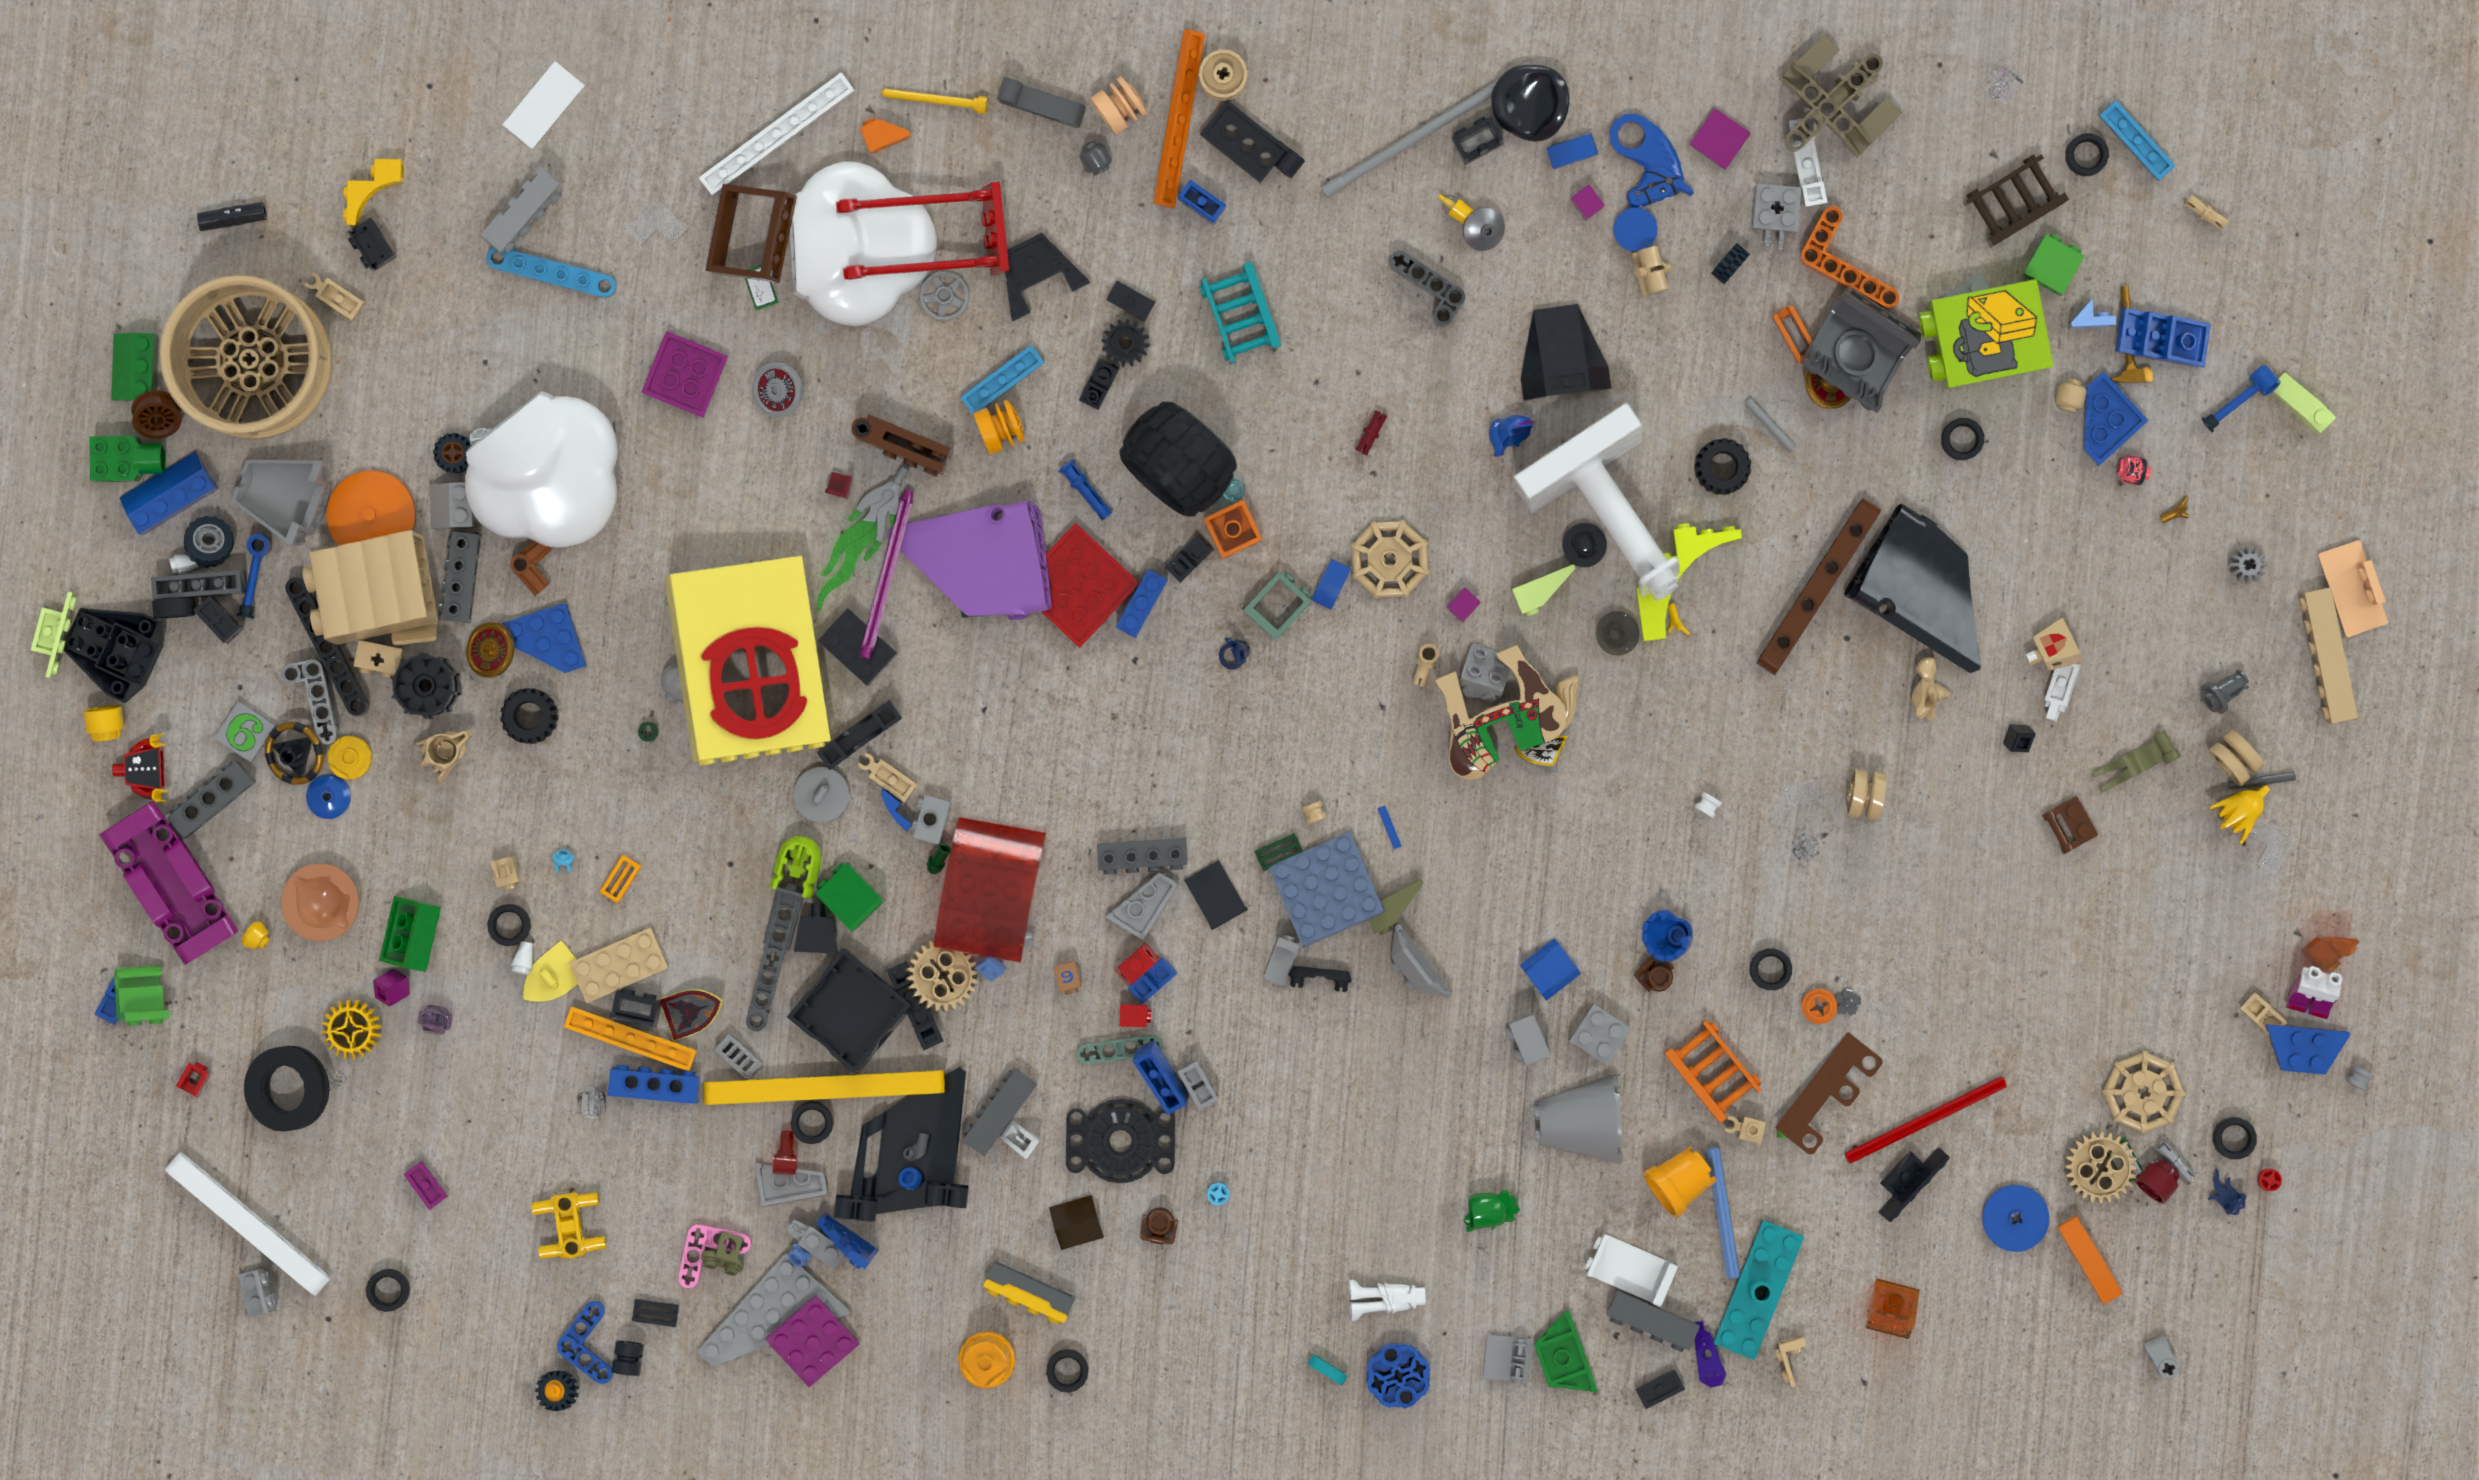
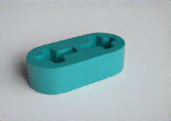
[1307,1354,1348,1386]

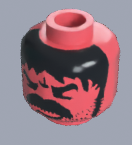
[2117,455,2151,486]

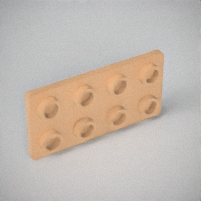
[2318,540,2388,637]

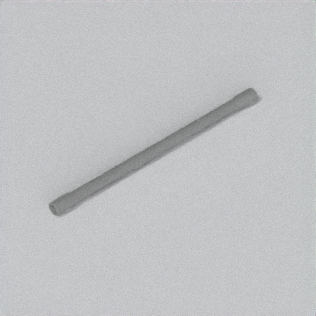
[1321,60,1532,198]

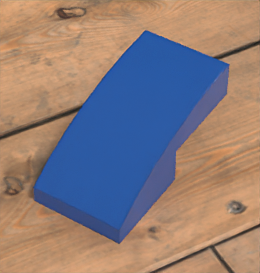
[1546,133,1599,169]
[1311,559,1351,610]
[881,789,912,831]
[1128,957,1178,1004]
[94,978,117,1026]

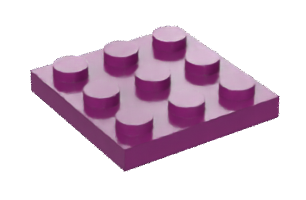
[641,331,729,418]
[765,1294,860,1387]

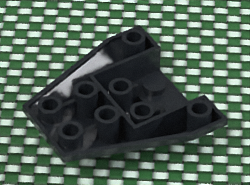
[1520,304,1612,401]
[63,608,164,703]

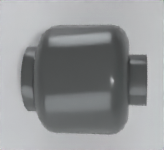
[1079,141,1112,175]

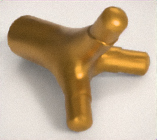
[2159,496,2189,524]

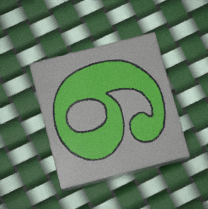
[214,701,276,763]

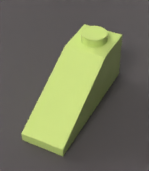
[2273,372,2336,435]
[1511,564,1575,617]

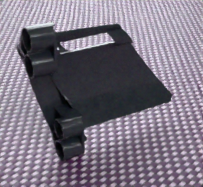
[833,1067,969,1222]

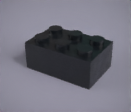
[818,608,898,686]

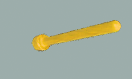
[882,89,988,114]

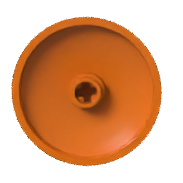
[326,471,416,546]

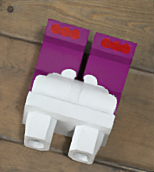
[2286,966,2342,1019]

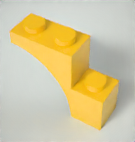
[343,159,404,227]

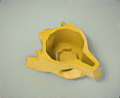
[2209,785,2270,845]

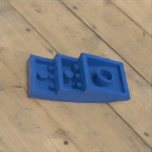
[2115,308,2211,368]

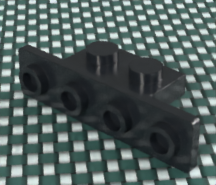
[1879,1148,1950,1222]

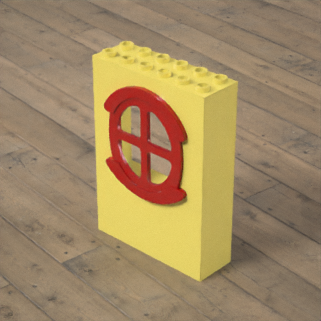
[664,556,831,766]

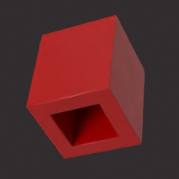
[1119,1004,1151,1028]

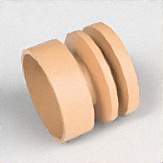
[1090,76,1147,136]

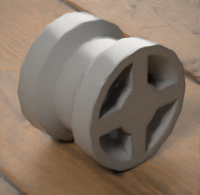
[2346,1065,2374,1091]

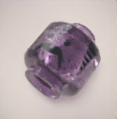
[418,1005,452,1035]

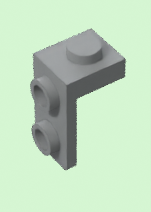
[1264,935,1300,985]

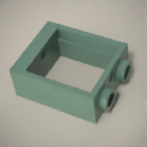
[1243,571,1312,641]

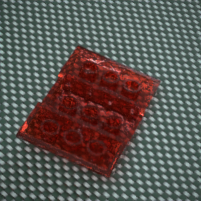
[933,817,1046,963]

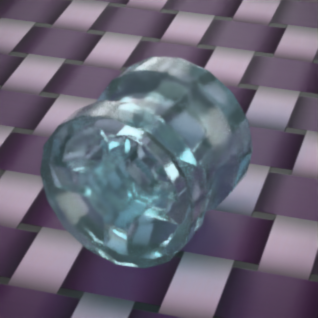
[1223,479,1245,502]

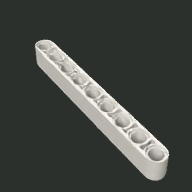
[165,1152,331,1296]

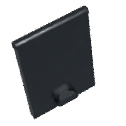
[1184,860,1248,930]

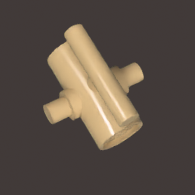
[1631,246,1672,297]

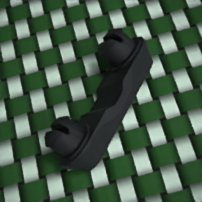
[1288,966,1352,992]

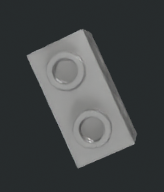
[1178,1060,1219,1111]

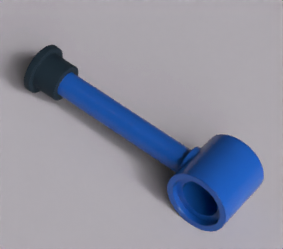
[2201,365,2281,432]
[237,534,272,619]

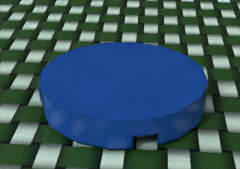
[1613,207,1658,252]

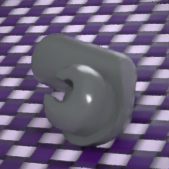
[903,1132,929,1161]

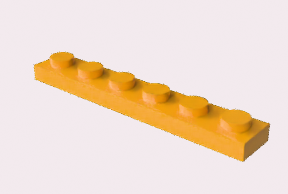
[564,1006,697,1071]

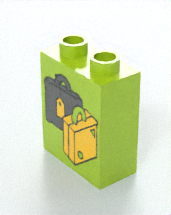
[1918,279,2054,389]

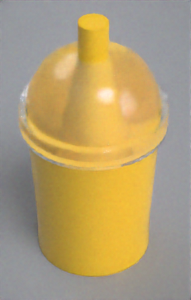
[1438,194,1474,225]

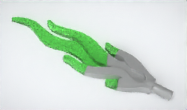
[817,466,909,611]

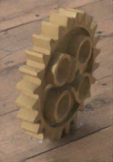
[905,939,978,1012]
[2064,1131,2138,1204]

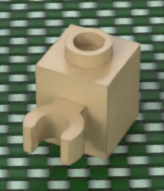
[490,856,521,891]
[1724,1116,1766,1144]

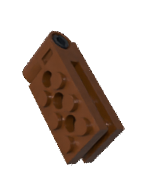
[851,414,953,477]

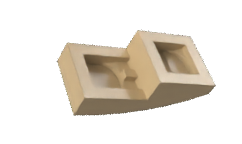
[2240,992,2288,1036]

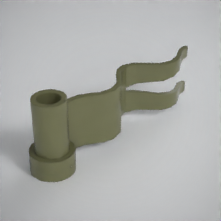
[2091,730,2181,793]

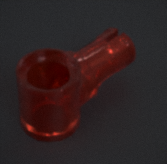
[773,1131,797,1175]

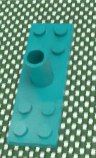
[1714,1220,1804,1360]

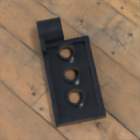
[1200,100,1305,183]

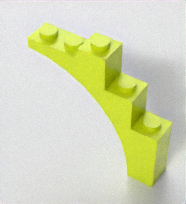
[1635,523,1742,642]

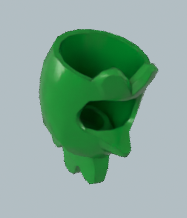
[1463,1190,1520,1232]

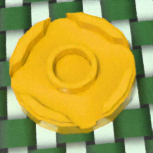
[327,736,372,779]

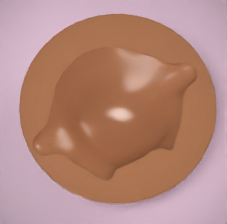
[281,863,359,941]

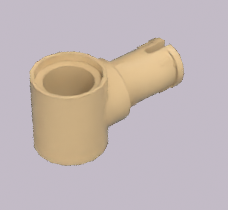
[1412,644,1439,688]

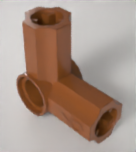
[510,541,552,596]

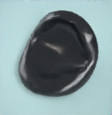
[1492,65,1570,142]

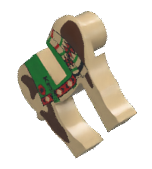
[1434,645,1580,780]

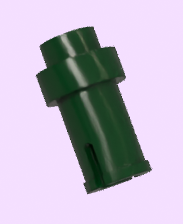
[926,843,951,874]

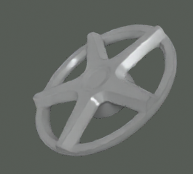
[919,271,969,321]

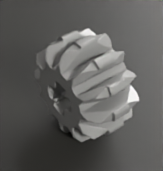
[2229,546,2267,584]

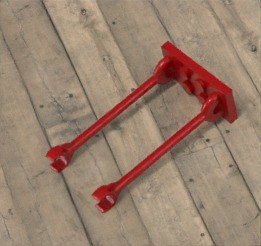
[836,182,1009,280]

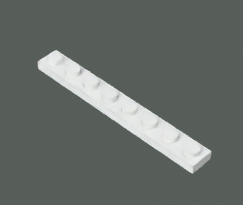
[699,73,855,196]

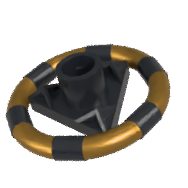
[265,722,324,785]

